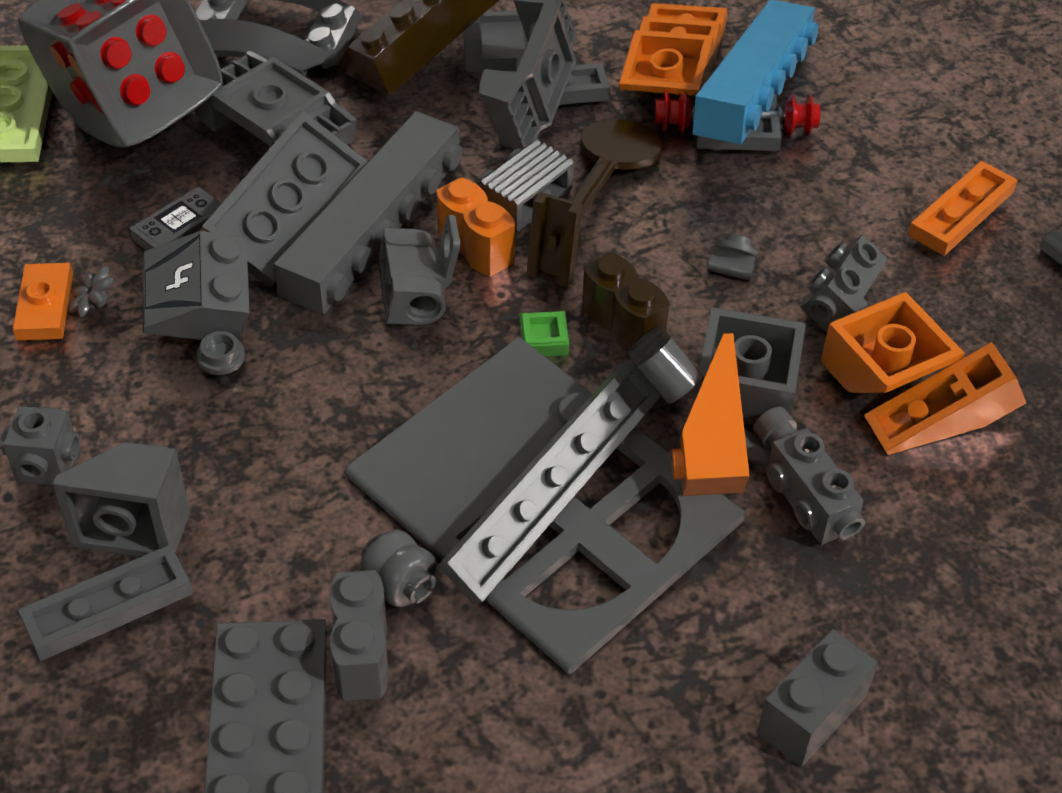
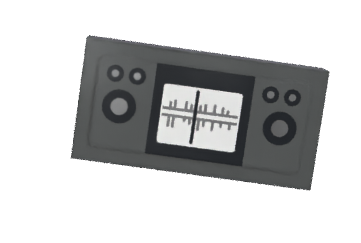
[129,186,222,251]

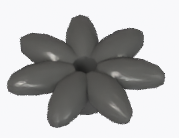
[68,267,114,317]

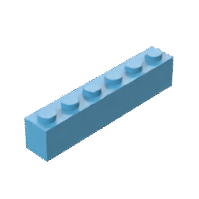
[693,0,818,144]

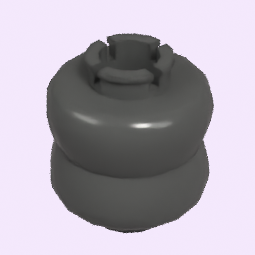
[360,530,437,608]

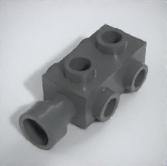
[753,406,866,545]

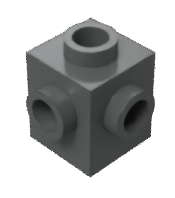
[1,406,80,486]

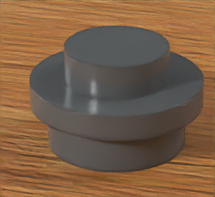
[197,331,245,375]

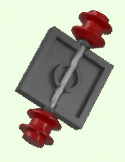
[654,91,821,151]

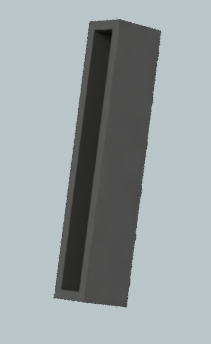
[274,111,463,315]

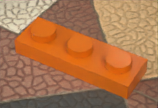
[908,160,1018,256]

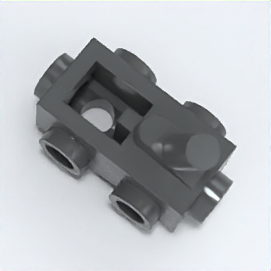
[800,235,888,332]

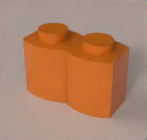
[436,177,515,277]

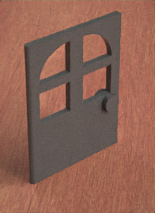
[344,337,745,674]

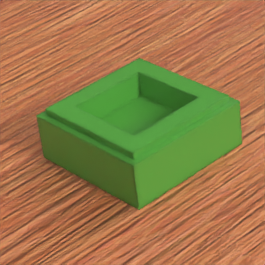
[519,311,569,357]

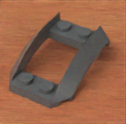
[196,0,361,76]

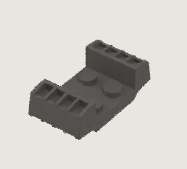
[479,0,576,149]
[194,51,356,147]

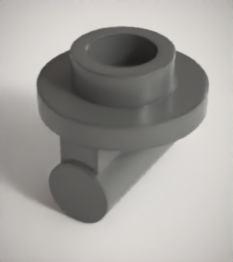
[707,234,758,281]

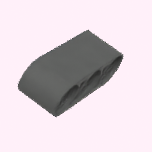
[628,326,703,404]

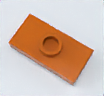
[12,263,73,341]

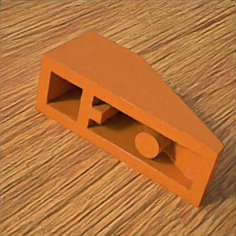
[671,333,750,496]
[864,342,1026,455]

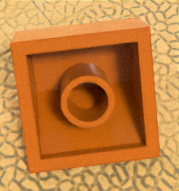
[821,292,965,393]

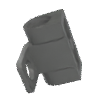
[378,215,460,325]

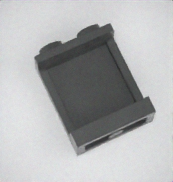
[463,11,528,72]

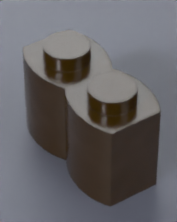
[582,252,669,351]

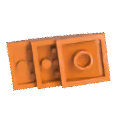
[619,3,727,96]

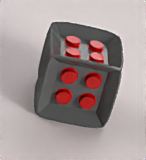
[18,0,223,148]

